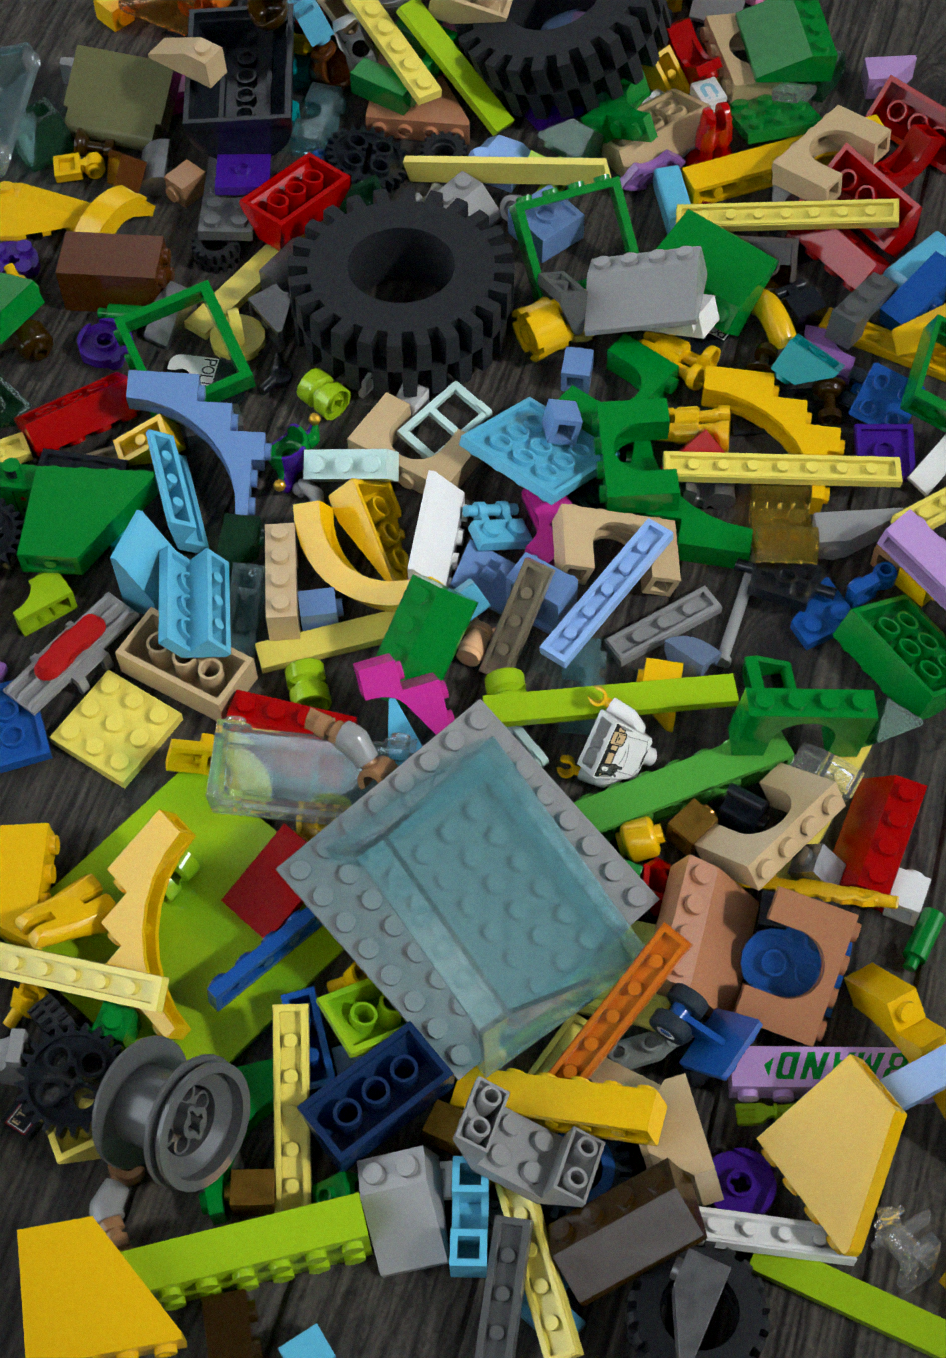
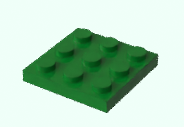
[728,90,822,144]

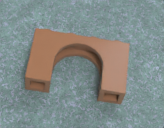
[733,886,861,1047]

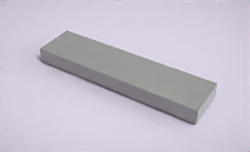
[604,585,722,667]

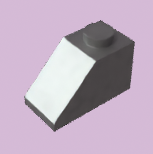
[144,281,197,350]
[248,284,292,351]

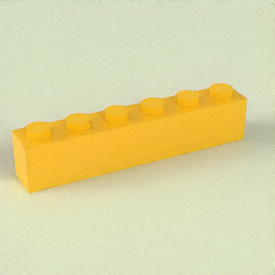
[450,1064,668,1146]

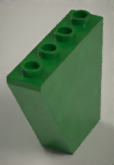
[17,465,159,575]

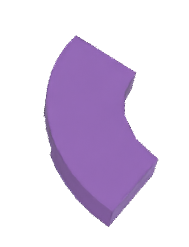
[620,149,686,191]
[804,325,856,385]

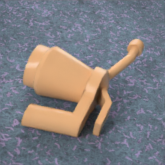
[456,617,496,667]

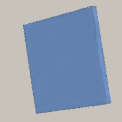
[449,539,516,615]

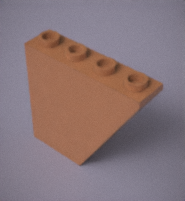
[366,52,470,145]

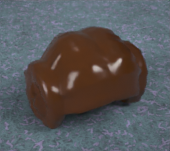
[309,40,351,92]

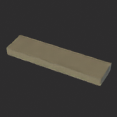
[479,557,556,674]

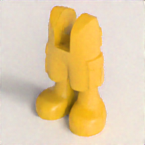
[638,331,721,391]
[657,405,731,453]

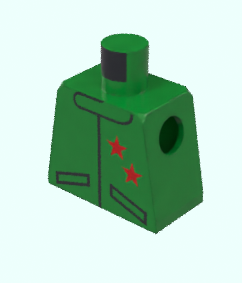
[0,458,37,516]

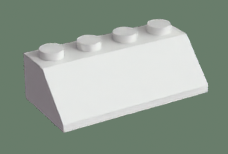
[407,470,469,590]

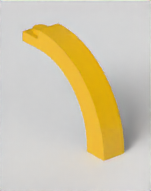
[293,500,444,612]

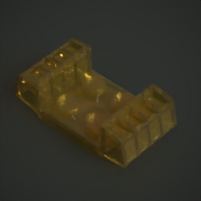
[748,484,820,565]

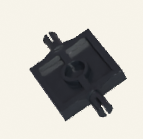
[734,548,837,612]

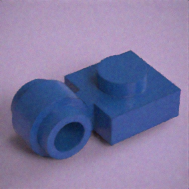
[845,562,897,609]

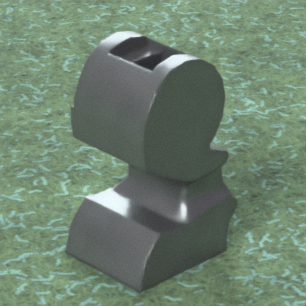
[679,482,736,509]

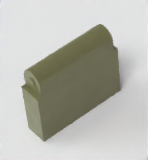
[63,45,182,151]

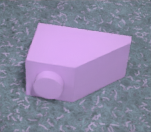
[861,55,917,99]

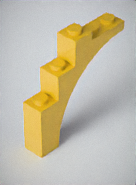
[701,365,845,515]
[101,809,196,1040]
[844,962,946,1120]

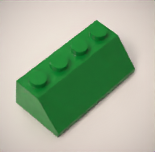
[376,574,479,710]

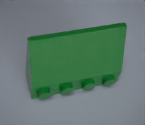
[735,0,838,82]
[656,209,779,336]
[833,594,946,723]

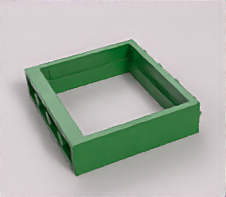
[509,174,639,302]
[113,280,256,421]
[899,314,946,432]

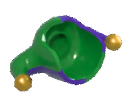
[268,413,321,494]

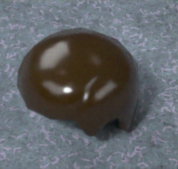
[246,0,289,31]

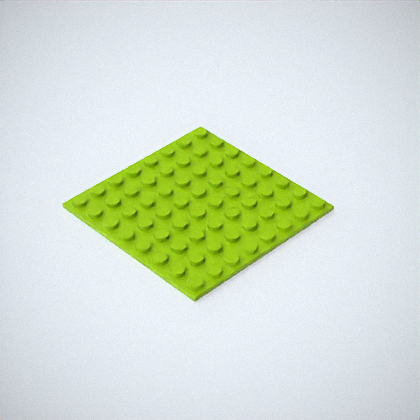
[1,772,344,1064]

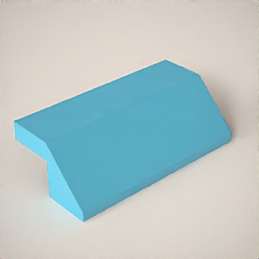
[146,429,209,554]
[158,545,231,658]

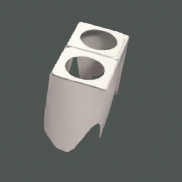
[333,12,378,72]

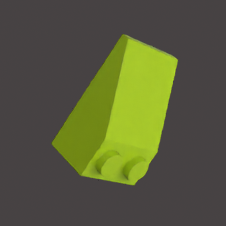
[316,978,407,1058]

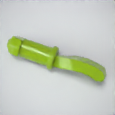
[735,1103,795,1126]

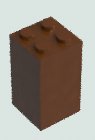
[55,231,175,312]

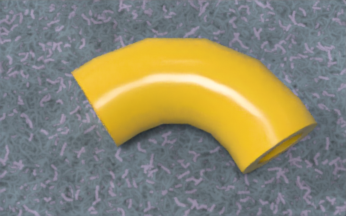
[751,289,797,350]

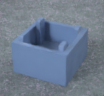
[508,185,585,263]
[506,552,578,635]

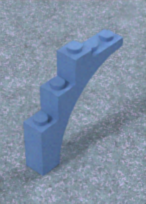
[126,370,272,525]

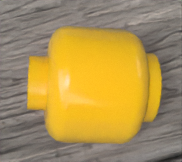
[615,816,666,863]

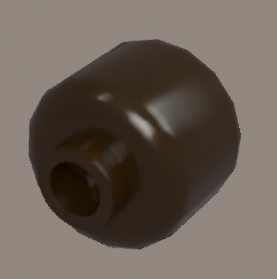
[11,320,54,362]

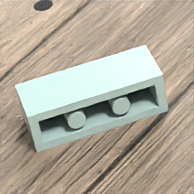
[303,449,399,482]

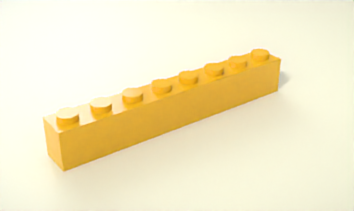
[682,114,886,204]

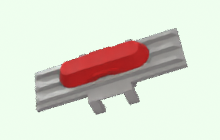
[3,592,139,716]

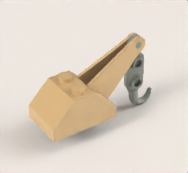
[589,1031,724,1206]

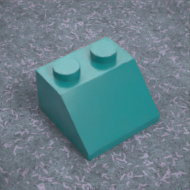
[771,334,845,385]

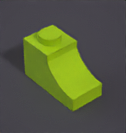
[13,573,78,637]

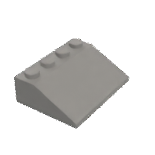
[584,246,708,336]

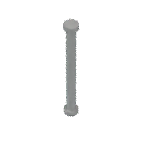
[717,541,768,668]

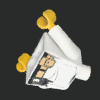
[557,685,657,788]

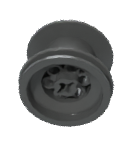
[91,1036,251,1192]

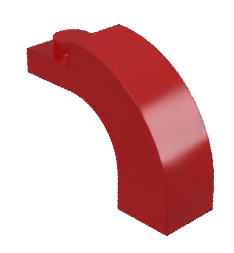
[666,18,723,85]
[874,124,945,189]

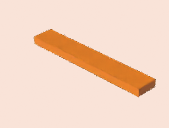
[547,922,693,1080]

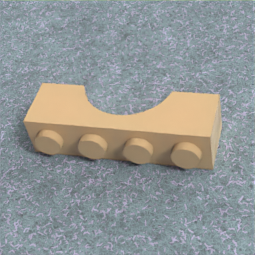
[265,522,300,641]

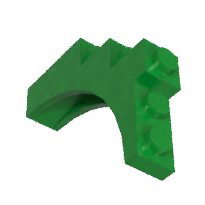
[622,440,753,568]

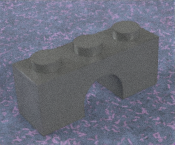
[824,272,898,350]

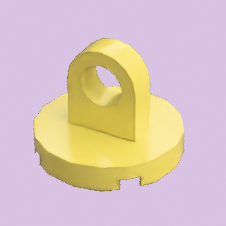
[210,307,266,361]

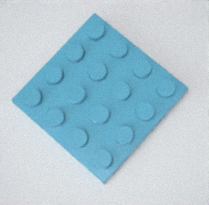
[459,397,620,505]

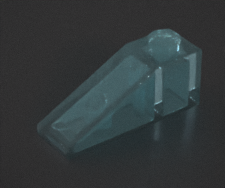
[230,562,265,657]

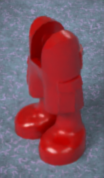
[685,102,733,167]

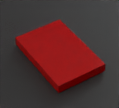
[221,823,307,938]

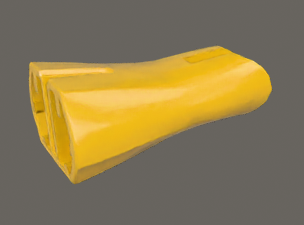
[15,873,117,949]

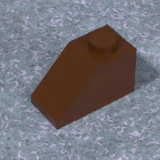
[107,149,147,193]

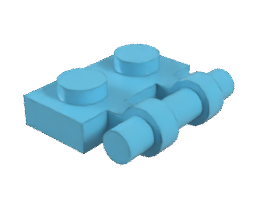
[462,501,533,551]

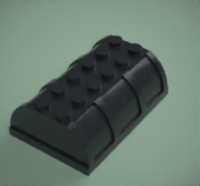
[183,3,295,159]

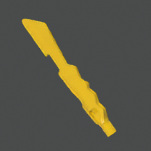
[734,874,899,910]

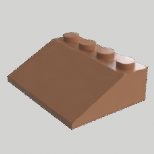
[654,854,759,1017]

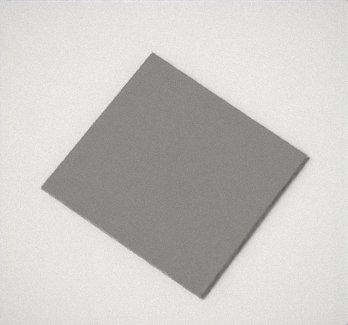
[276,699,660,1081]

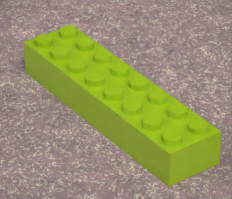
[121,1192,373,1311]

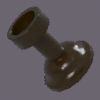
[73,128,116,160]
[744,342,778,383]
[812,377,846,426]

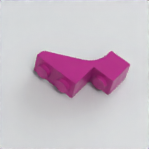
[521,487,572,567]
[353,653,455,735]

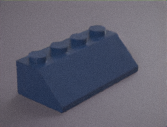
[297,1021,454,1172]

